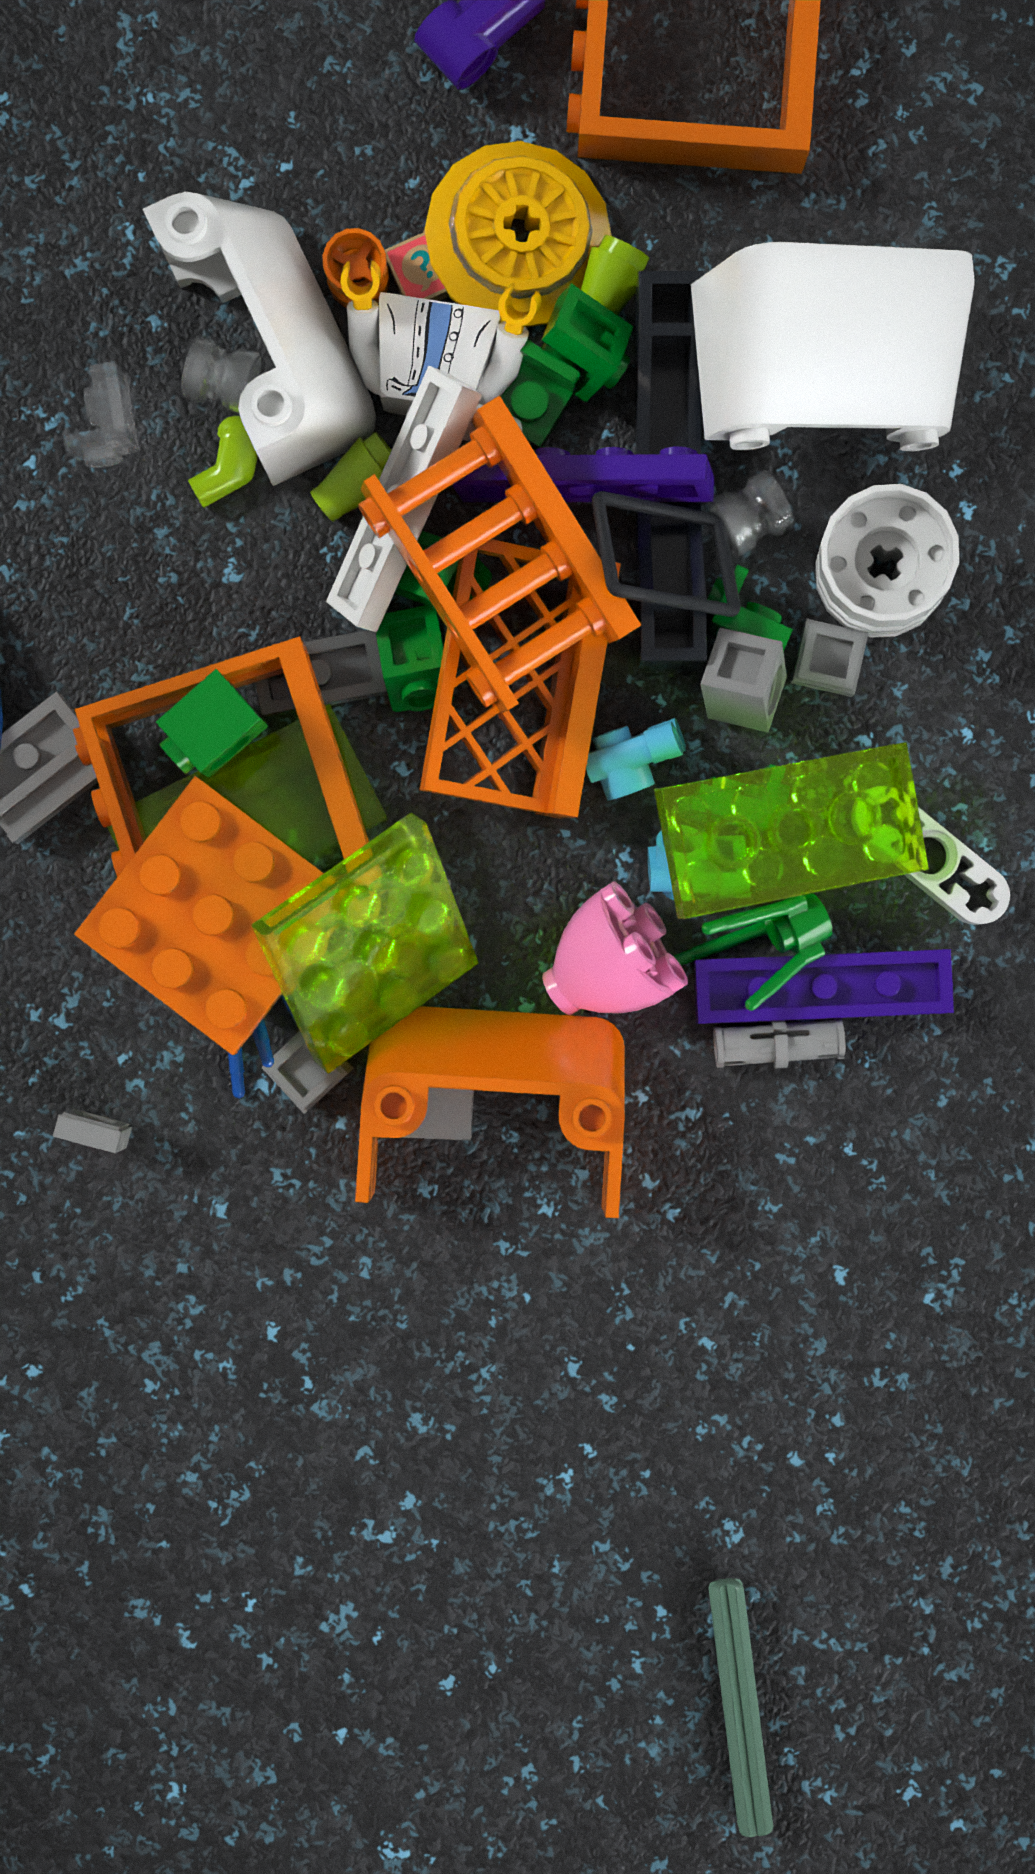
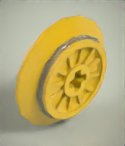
[424,141,612,328]

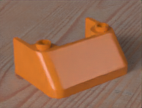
[355,1005,625,1218]

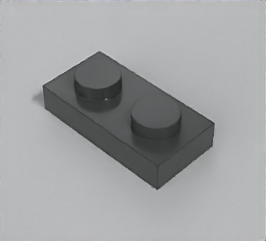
[255,630,388,718]

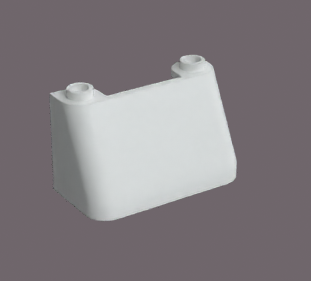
[143,192,376,486]
[691,242,974,451]

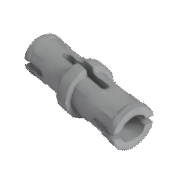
[713,1018,846,1069]

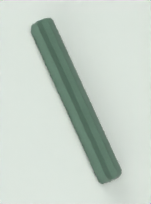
[708,1578,773,1837]

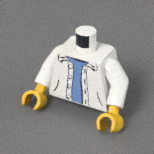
[340,261,542,419]

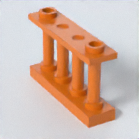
[358,395,641,713]

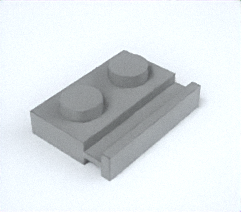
[0,692,98,844]

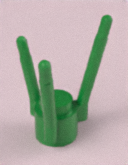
[674,892,832,1011]

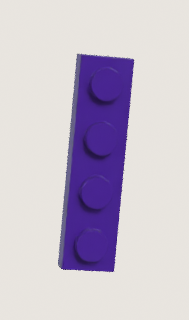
[452,446,715,502]
[693,949,954,1024]

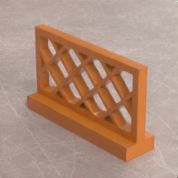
[420,539,621,819]

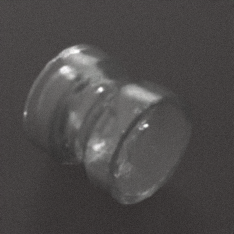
[181,335,262,414]
[708,470,795,557]

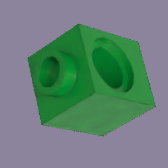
[156,669,268,778]

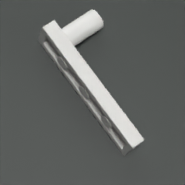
[326,366,522,632]

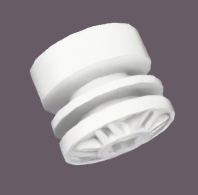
[815,484,959,637]

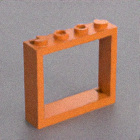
[566,0,821,174]
[73,636,384,898]

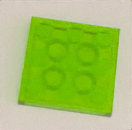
[251,813,478,1074]

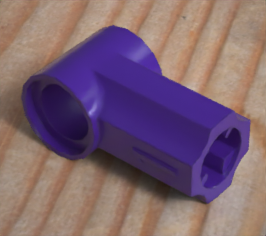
[414,0,545,90]

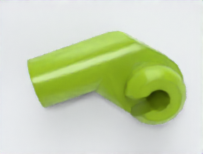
[188,416,258,508]

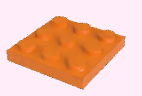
[74,776,356,1055]

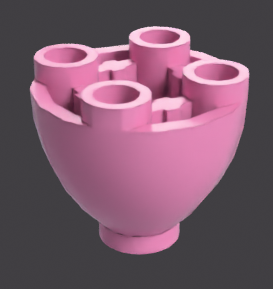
[542,881,688,1015]

